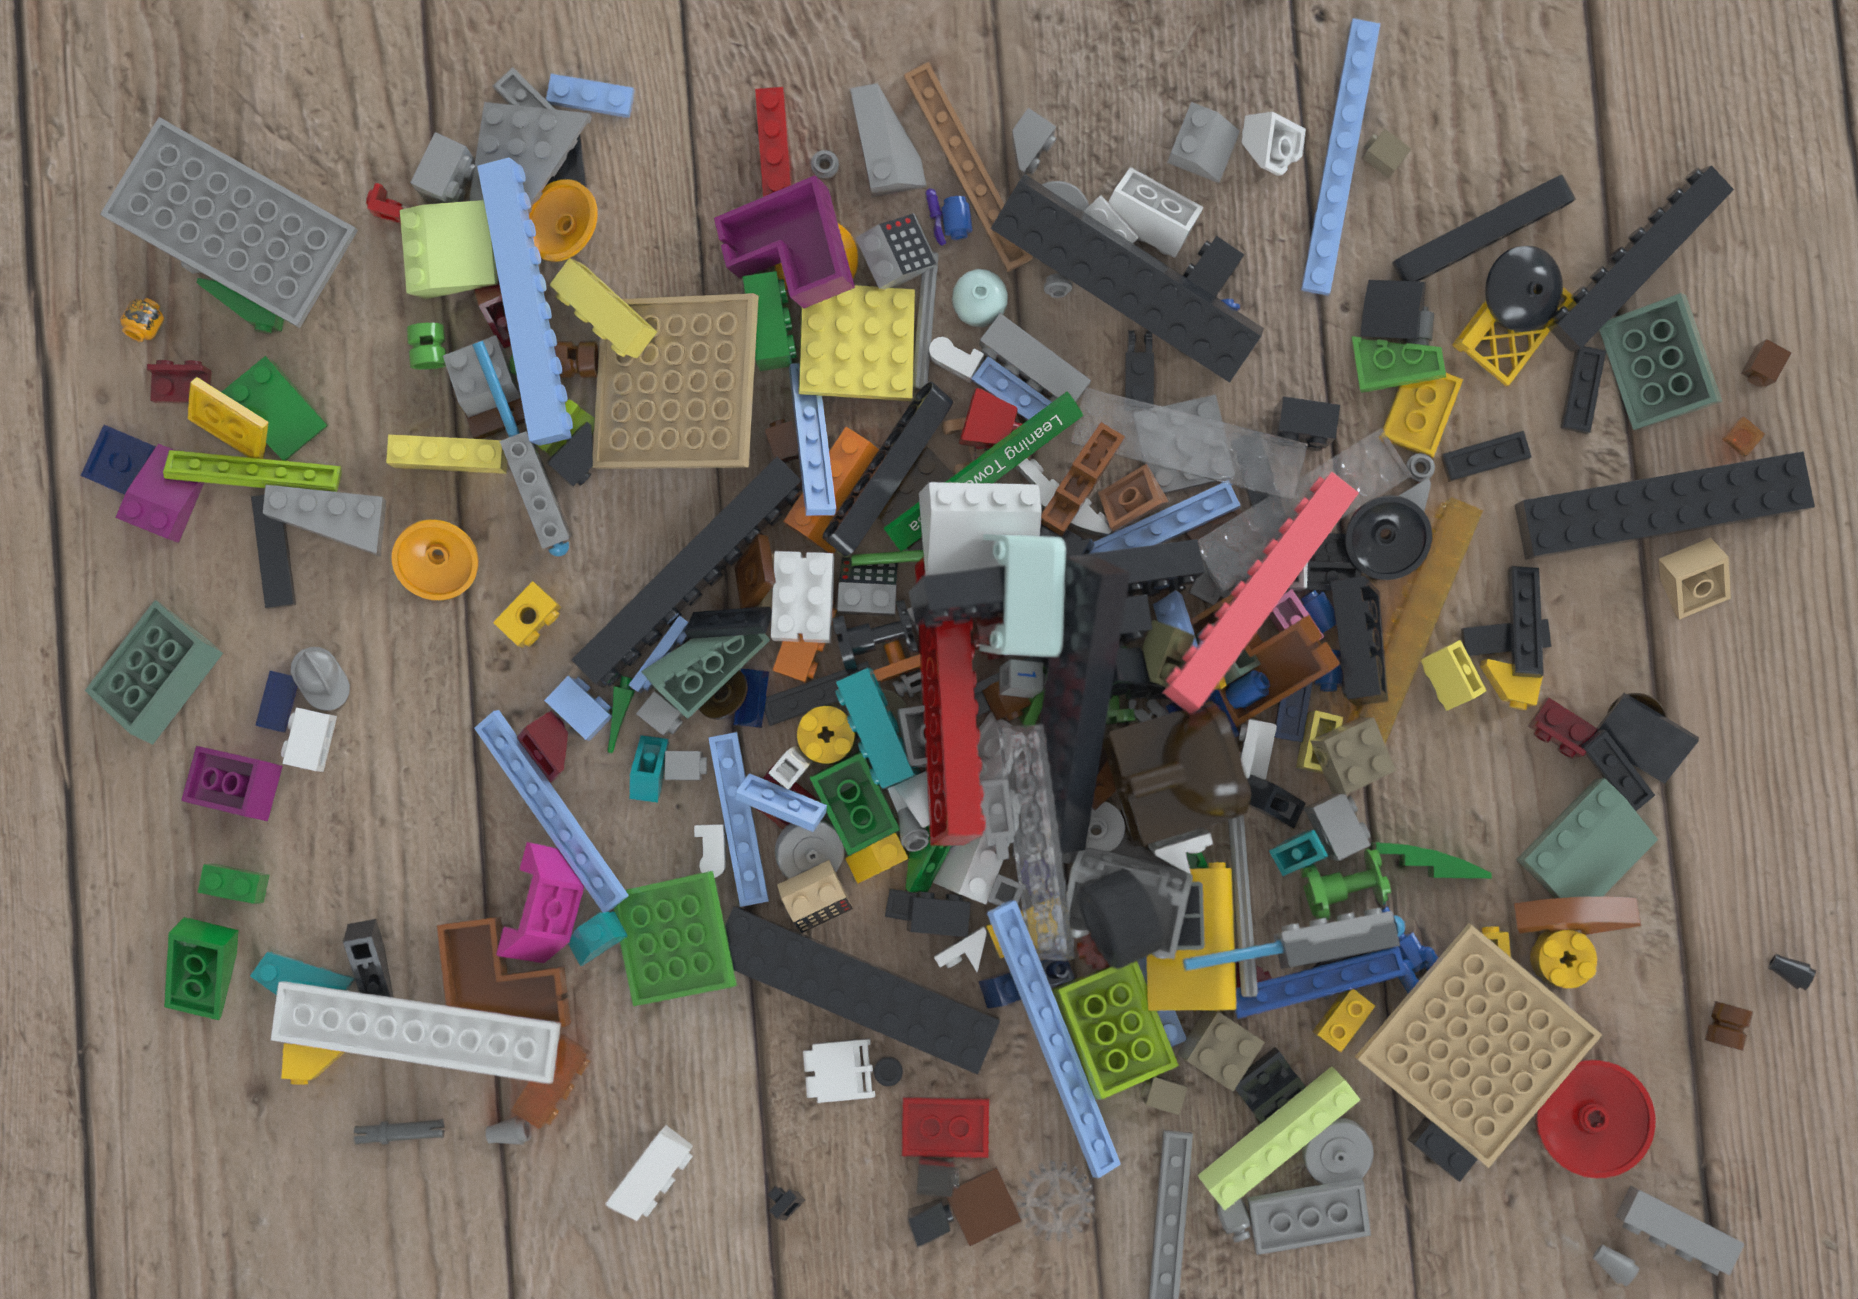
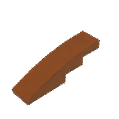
[1041,422,1125,536]
[1514,897,1641,935]

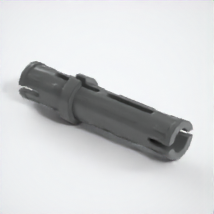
[354,1119,445,1145]

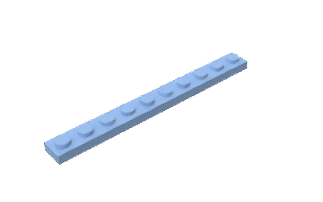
[1301,18,1380,296]
[987,900,1121,1178]

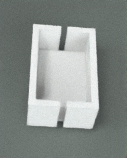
[771,551,835,643]

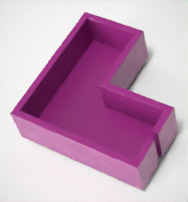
[714,175,855,309]

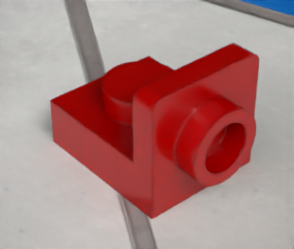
[366,183,403,224]

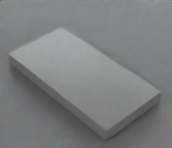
[1247,1178,1371,1255]

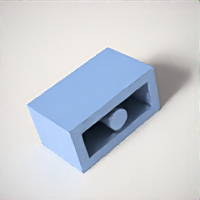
[544,676,612,741]

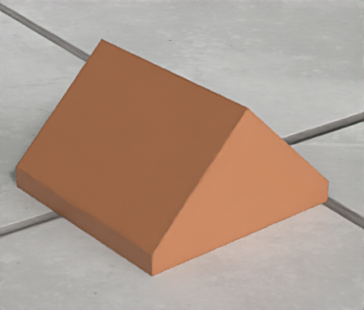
[1098,464,1169,532]

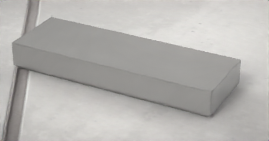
[493,67,555,110]

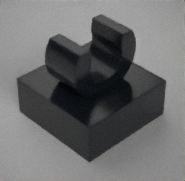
[768,1186,805,1221]

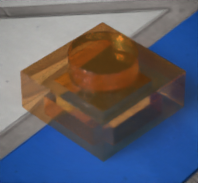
[1722,416,1765,457]

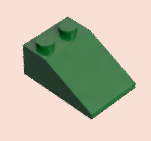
[222,356,328,461]
[810,751,900,856]
[164,917,239,1020]

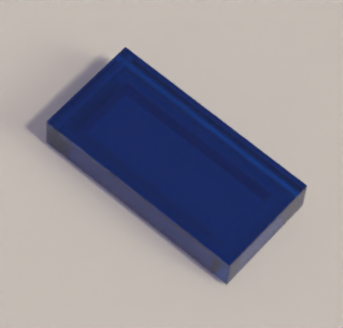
[733,669,769,728]
[255,671,298,733]

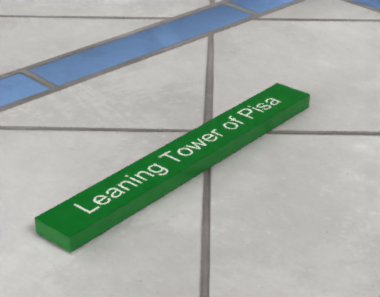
[883,391,1084,552]

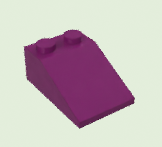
[115,444,205,543]
[181,746,283,821]

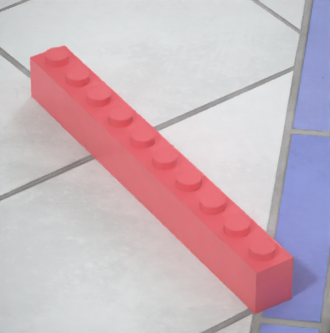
[1163,472,1359,714]

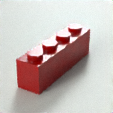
[755,87,792,197]

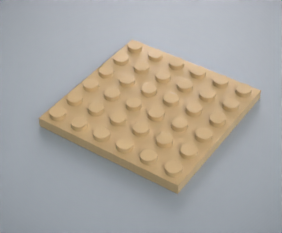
[592,293,759,469]
[1355,923,1602,1168]

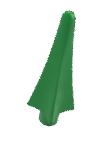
[607,676,636,754]

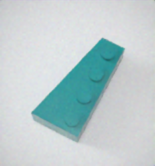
[835,668,921,789]

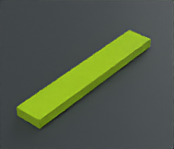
[163,450,342,492]

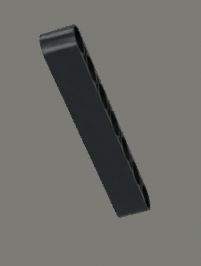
[1392,174,1576,281]
[822,382,953,556]

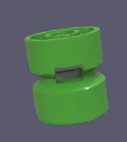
[406,323,446,370]

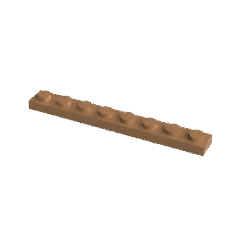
[904,62,1033,273]

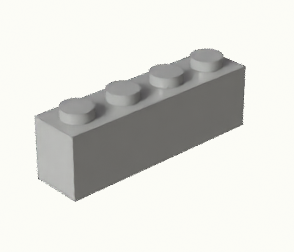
[979,313,1091,403]
[1616,1185,1744,1275]

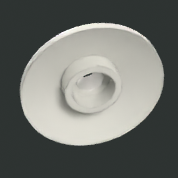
[1086,802,1125,852]

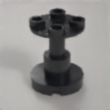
[832,600,918,673]

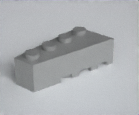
[263,485,387,557]

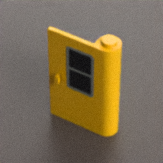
[1146,862,1237,1011]

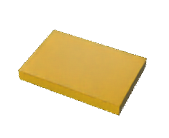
[1379,373,1463,458]
[187,377,268,459]

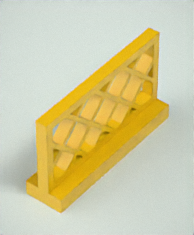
[1452,287,1573,386]

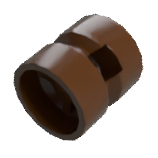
[554,341,599,378]
[1705,1001,1753,1051]

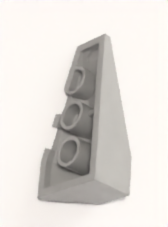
[850,83,926,197]

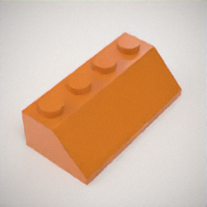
[783,427,879,555]

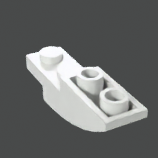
[1016,458,1112,537]

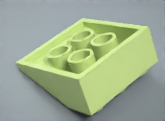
[400,200,498,299]

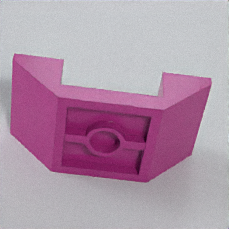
[496,842,584,963]

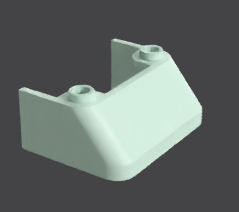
[979,534,1065,656]

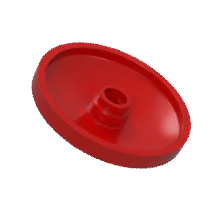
[1535,1059,1656,1179]

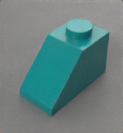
[629,735,669,803]
[1269,830,1328,876]
[568,911,628,966]

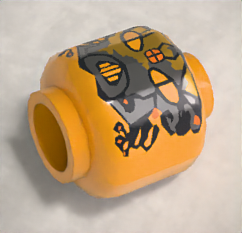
[120,298,164,342]

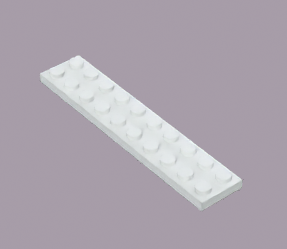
[271,981,561,1083]

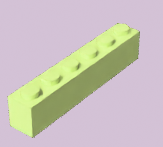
[1197,1066,1360,1210]

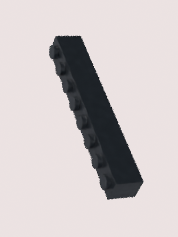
[1547,165,1734,351]

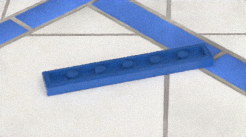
[1234,946,1407,1019]

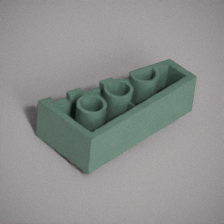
[641,634,770,719]

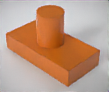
[873,640,921,683]

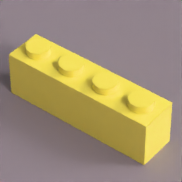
[550,258,657,358]
[386,435,507,474]

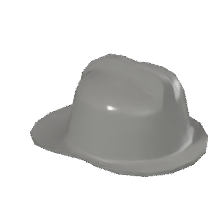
[291,647,350,711]

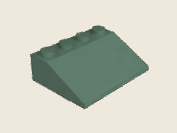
[1600,293,1722,430]
[85,600,223,745]
[1516,778,1658,898]

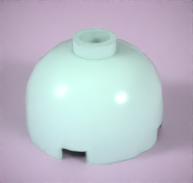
[952,269,1008,327]

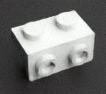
[1239,719,1277,780]

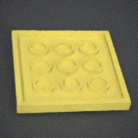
[798,285,915,401]

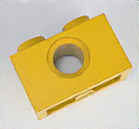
[493,581,561,648]
[1312,989,1375,1052]

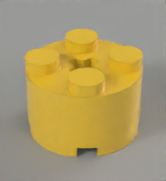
[797,706,856,764]
[1530,930,1597,988]

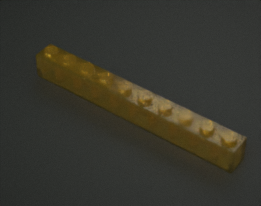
[1347,497,1483,744]

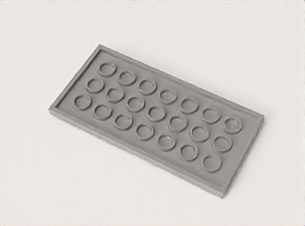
[100,117,358,328]

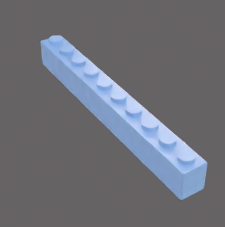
[477,157,573,446]

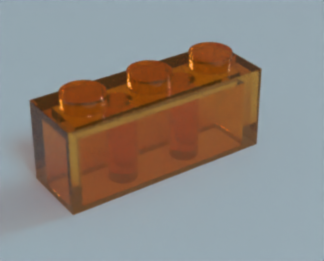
[511,1034,591,1129]

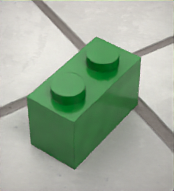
[197,864,270,904]

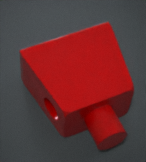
[959,388,1022,449]

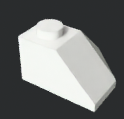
[1242,112,1306,176]

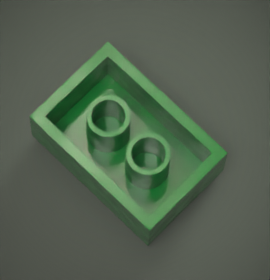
[742,271,797,372]

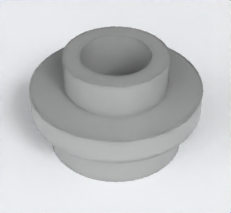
[811,150,839,179]
[1044,274,1072,298]
[1406,453,1435,482]

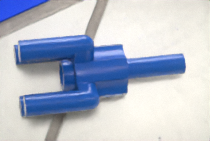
[1381,906,1438,994]

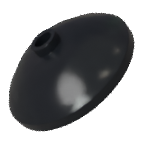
[1485,246,1563,332]
[1345,495,1432,580]

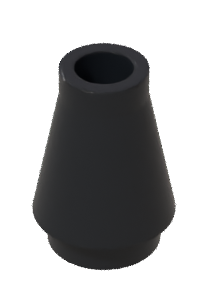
[1768,954,1816,990]

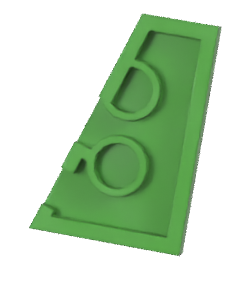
[1352,336,1446,393]

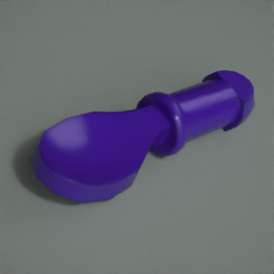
[925,188,946,246]

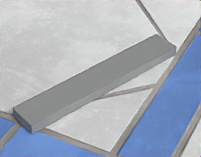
[1148,1130,1193,1299]

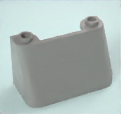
[1060,848,1193,959]

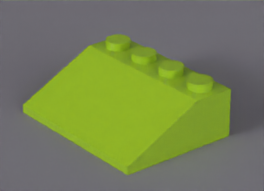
[1051,961,1179,1099]

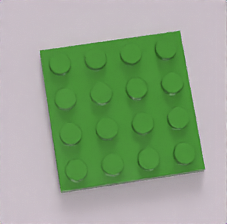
[613,871,737,1006]

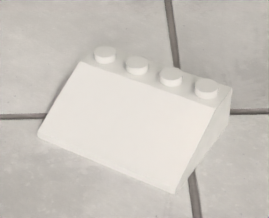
[919,482,1042,576]

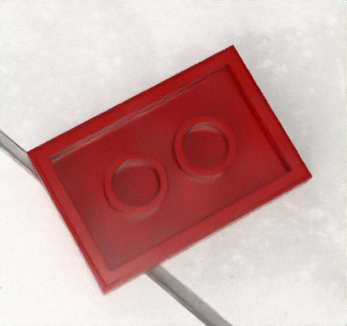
[902,1097,989,1158]

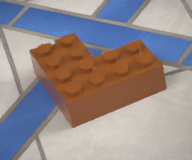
[1190,595,1340,726]
[437,916,571,1027]

